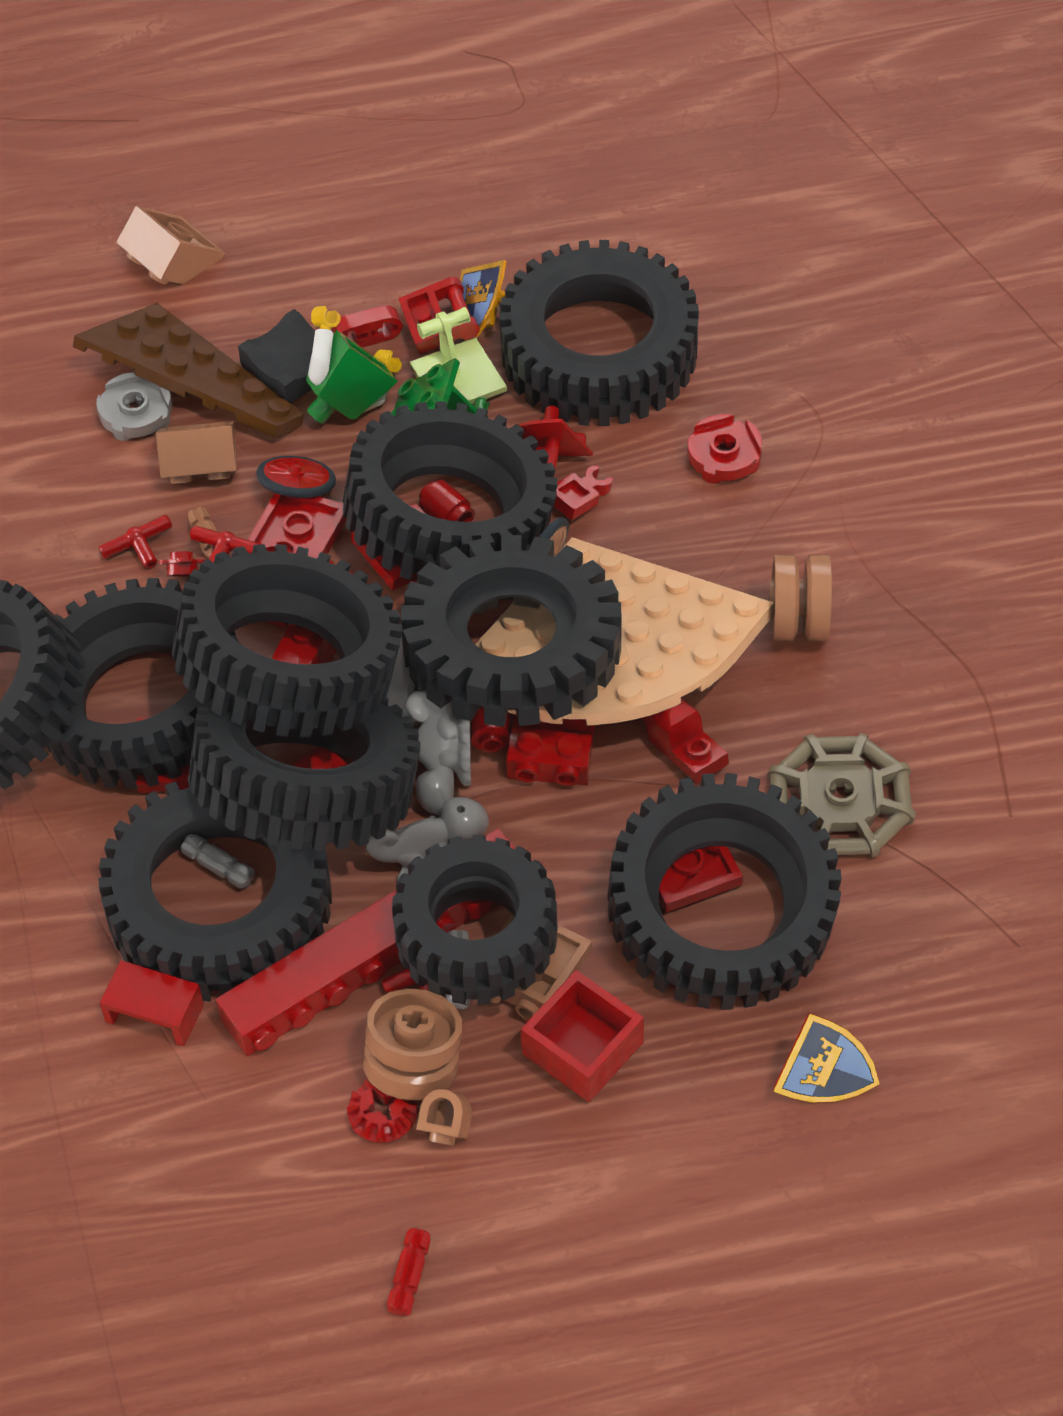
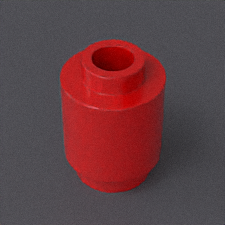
[419,480,475,522]
[470,707,511,753]

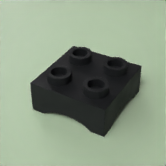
[238,309,315,404]

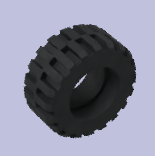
[392,835,558,1005]

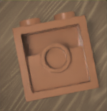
[490,914,592,1021]

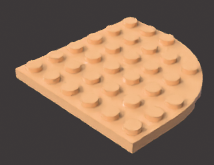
[475,537,774,725]

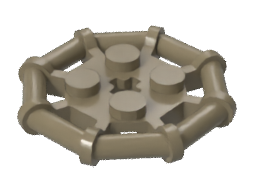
[767,732,916,858]

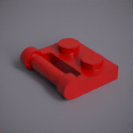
[398,277,480,354]

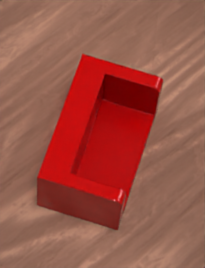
[99,960,204,1046]

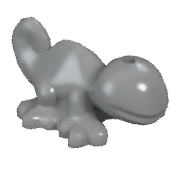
[404,689,471,816]
[366,797,489,882]

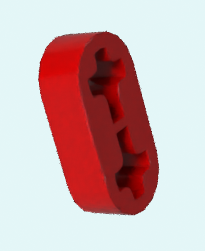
[332,305,403,348]

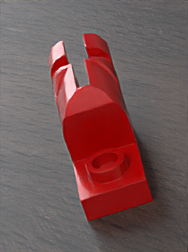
[641,697,729,784]

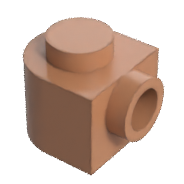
[416,1089,472,1146]

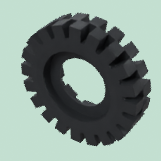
[401,535,622,726]

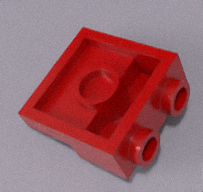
[507,715,596,786]

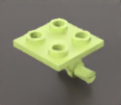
[410,307,507,404]

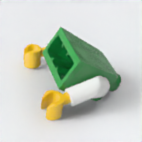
[306,306,402,424]

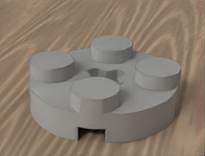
[96,372,172,441]

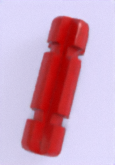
[387,1228,431,1316]

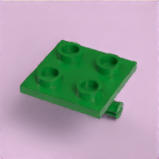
[391,358,490,418]

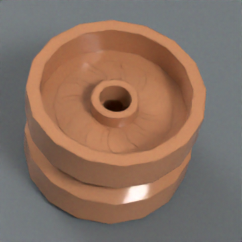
[768,554,832,641]
[363,989,462,1100]

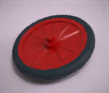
[256,456,336,498]

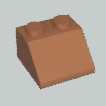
[117,206,225,284]
[156,420,238,484]

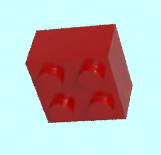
[521,970,644,1103]

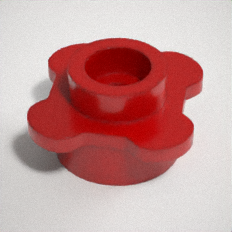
[159,551,205,577]

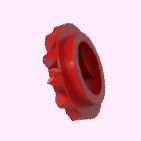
[347,1079,417,1143]

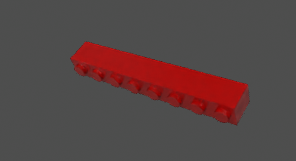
[215,828,515,1057]

